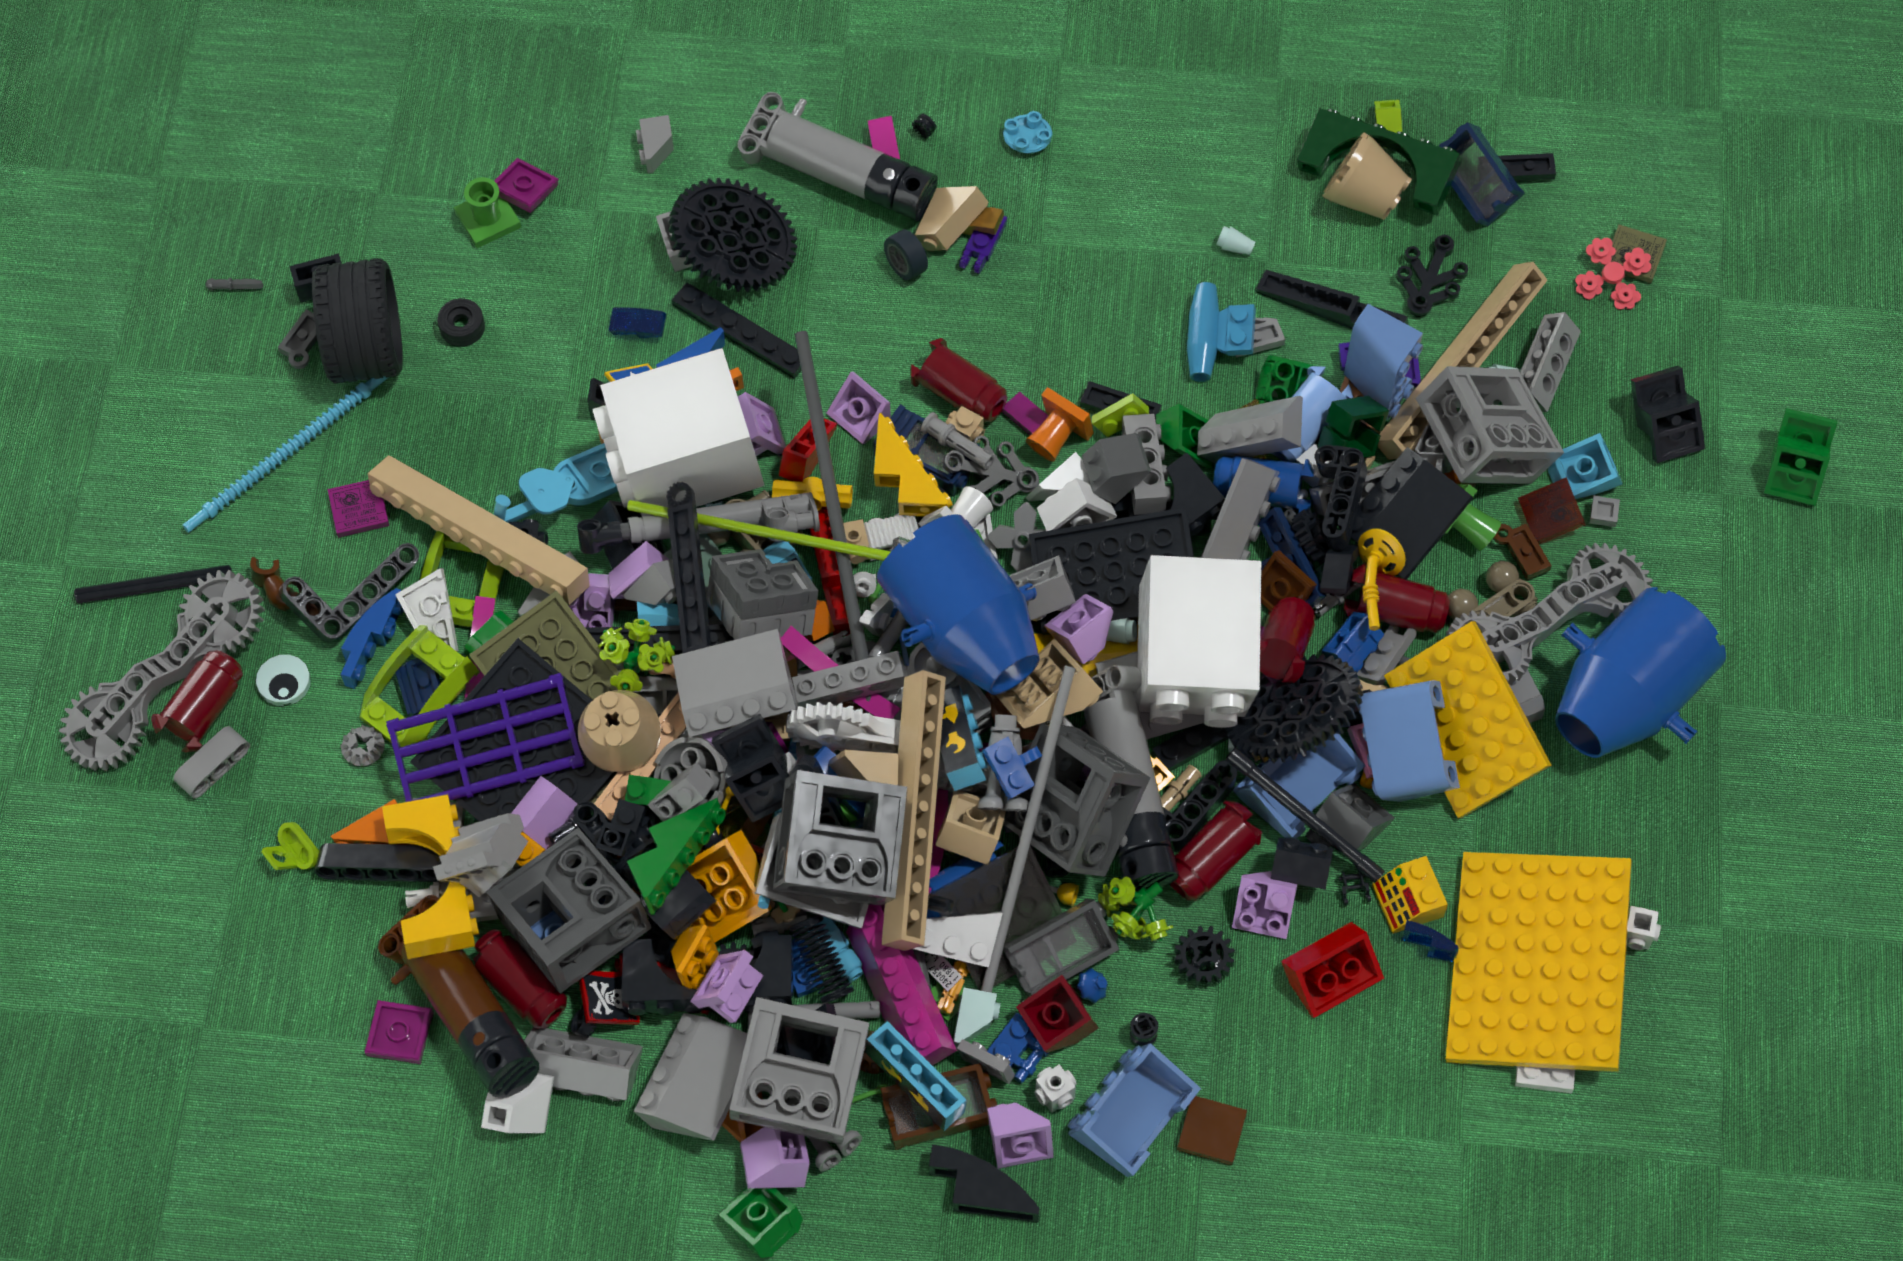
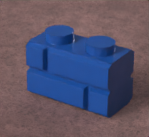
[1321,612,1385,672]

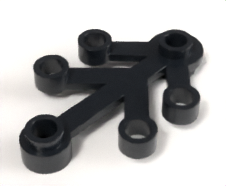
[1396,234,1468,317]

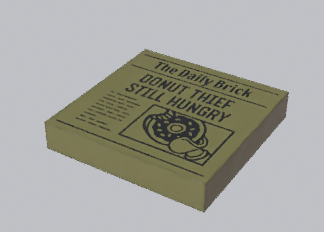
[1603,224,1667,284]

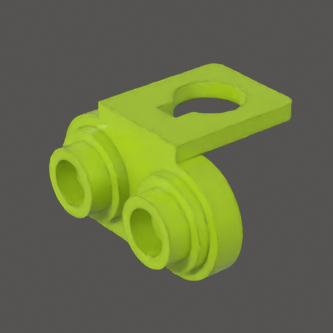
[261,822,319,870]

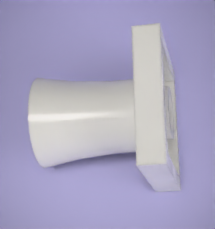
[918,487,993,528]

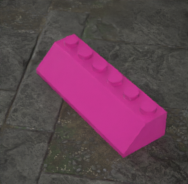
[846,904,957,1065]

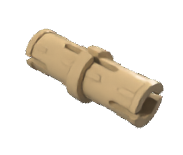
[1160,765,1202,811]

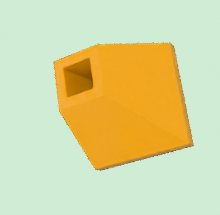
[671,925,719,990]

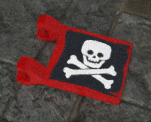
[579,953,640,1025]

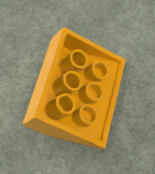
[687,830,771,942]

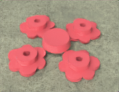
[1575,238,1651,310]

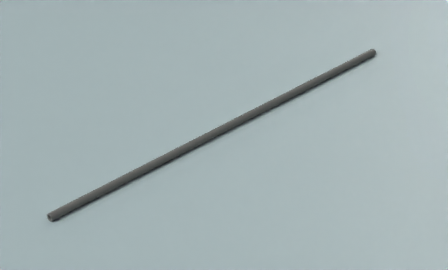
[795,331,932,992]

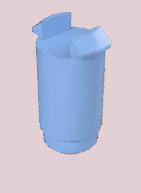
[1272,366,1353,463]

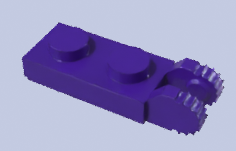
[959,216,1007,274]

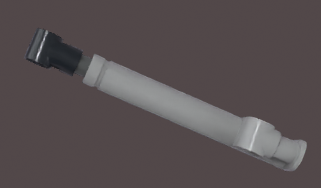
[577,492,820,554]

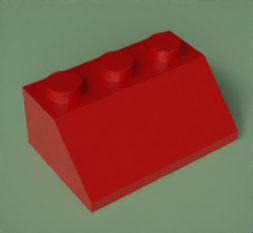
[1281,922,1384,1018]

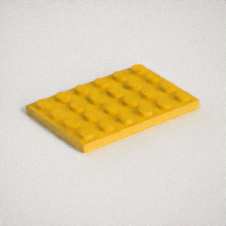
[1384,621,1552,818]

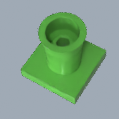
[454,177,522,248]
[1445,484,1501,551]

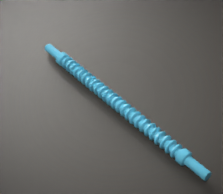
[182,377,389,533]

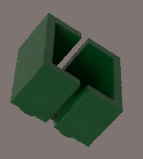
[1317,396,1389,458]

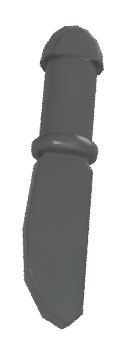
[205,278,263,291]

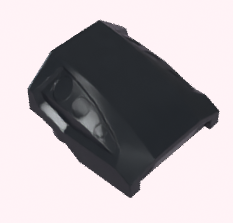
[638,869,717,940]

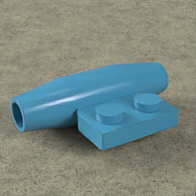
[1187,282,1256,382]

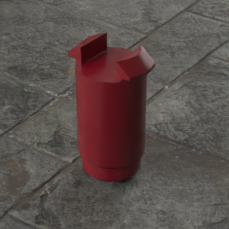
[910,338,1007,423]
[1343,563,1450,634]
[1260,597,1315,683]
[151,650,243,752]
[1169,801,1262,901]
[473,929,567,1029]

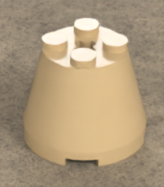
[1323,132,1412,220]
[578,690,661,773]

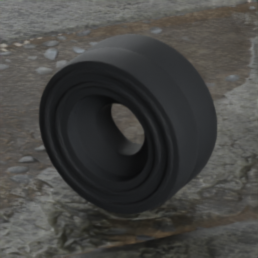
[437,298,485,347]

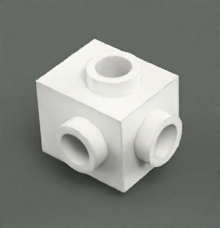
[1627,906,1661,950]
[1034,1065,1077,1113]

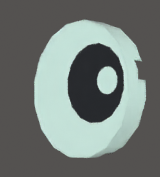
[256,655,311,706]

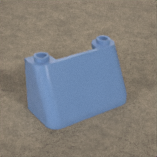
[1233,733,1365,838]

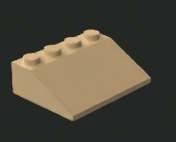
[996,639,1103,728]

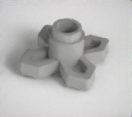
[987,502,1046,572]

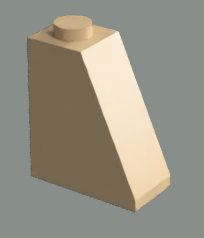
[915,186,989,251]

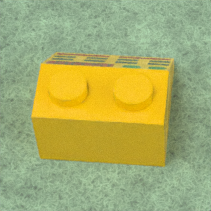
[1372,856,1448,934]

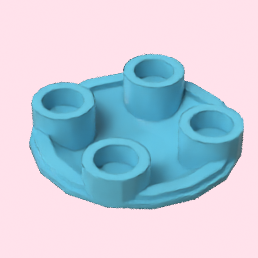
[1003,111,1052,154]

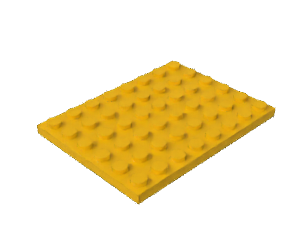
[1446,852,1632,1072]

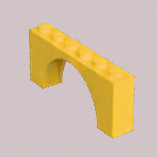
[382,794,479,959]

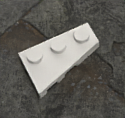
[395,568,459,652]
[913,912,1003,967]

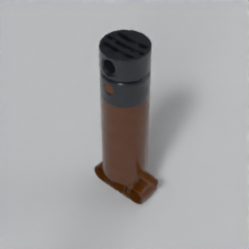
[378,895,540,1098]

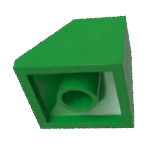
[1156,404,1214,470]

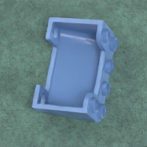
[1344,304,1423,420]
[1358,680,1460,802]
[1068,1043,1201,1177]

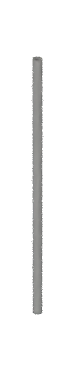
[981,666,1076,993]

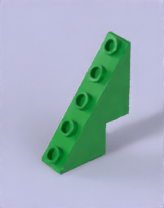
[627,798,726,915]

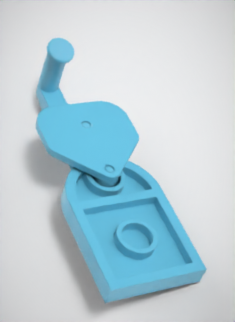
[494,443,618,523]

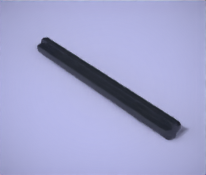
[74,565,232,603]

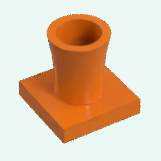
[1026,387,1094,462]

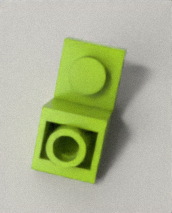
[1374,100,1402,148]

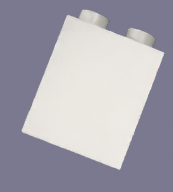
[593,348,765,516]
[1136,555,1261,728]

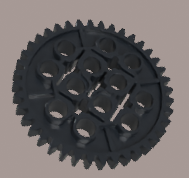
[668,178,798,293]
[1225,654,1363,763]

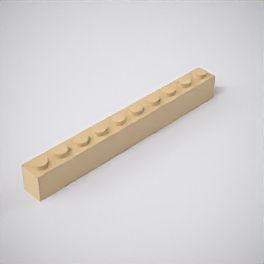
[1378,262,1547,460]
[368,455,590,605]
[882,670,946,951]

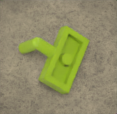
[1092,393,1149,437]

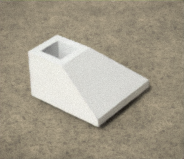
[481,1073,554,1133]

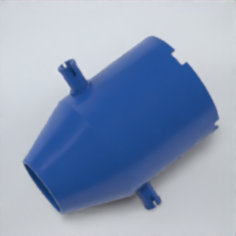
[877,514,1040,695]
[1555,587,1726,758]

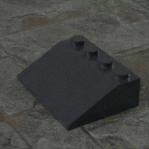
[1351,447,1473,579]

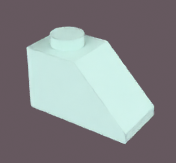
[953,988,1001,1049]

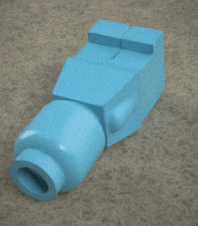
[805,917,864,982]

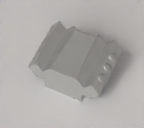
[433,813,528,897]

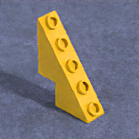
[874,413,953,516]

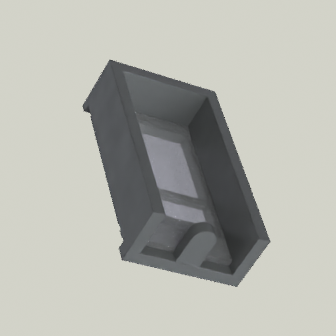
[1003,898,1119,997]

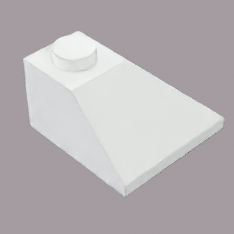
[1025,452,1090,501]

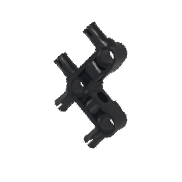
[548,801,662,892]

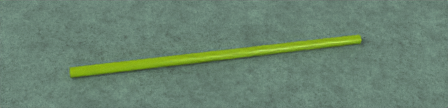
[627,500,891,561]

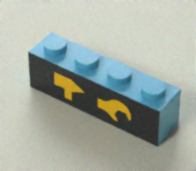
[940,685,988,791]
[865,1021,967,1131]

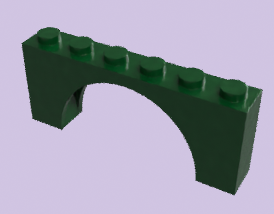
[1297,108,1460,216]

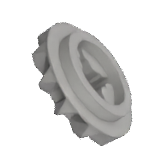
[340,724,385,766]

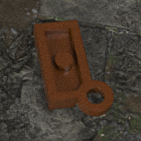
[1493,523,1552,580]

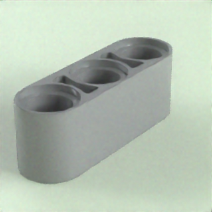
[173,726,250,798]

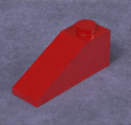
[779,418,837,482]

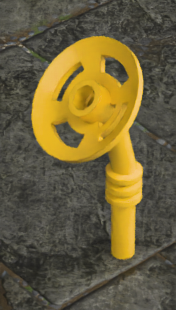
[1358,528,1406,631]

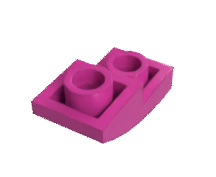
[868,116,900,159]

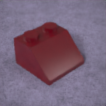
[1016,975,1099,1053]

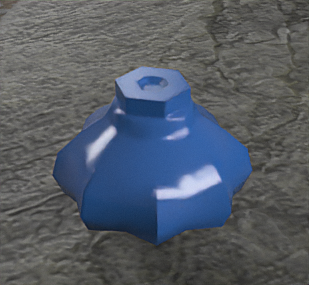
[1077,968,1108,1004]

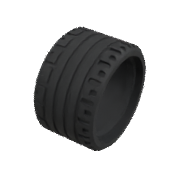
[312,258,403,384]

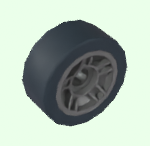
[884,229,928,280]

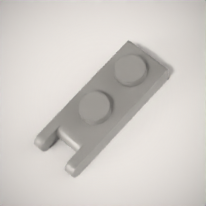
[1357,625,1416,686]

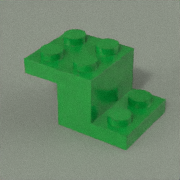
[1764,408,1837,506]

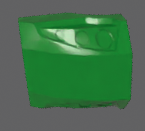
[1256,355,1314,405]

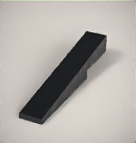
[1256,270,1408,330]

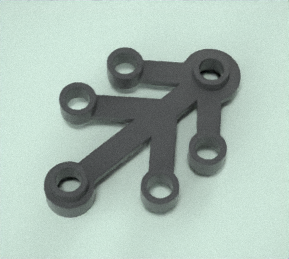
[942,435,1039,508]

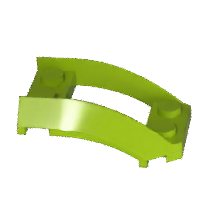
[420,531,505,627]
[360,625,480,747]

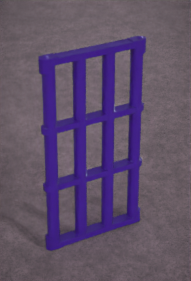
[386,673,585,802]

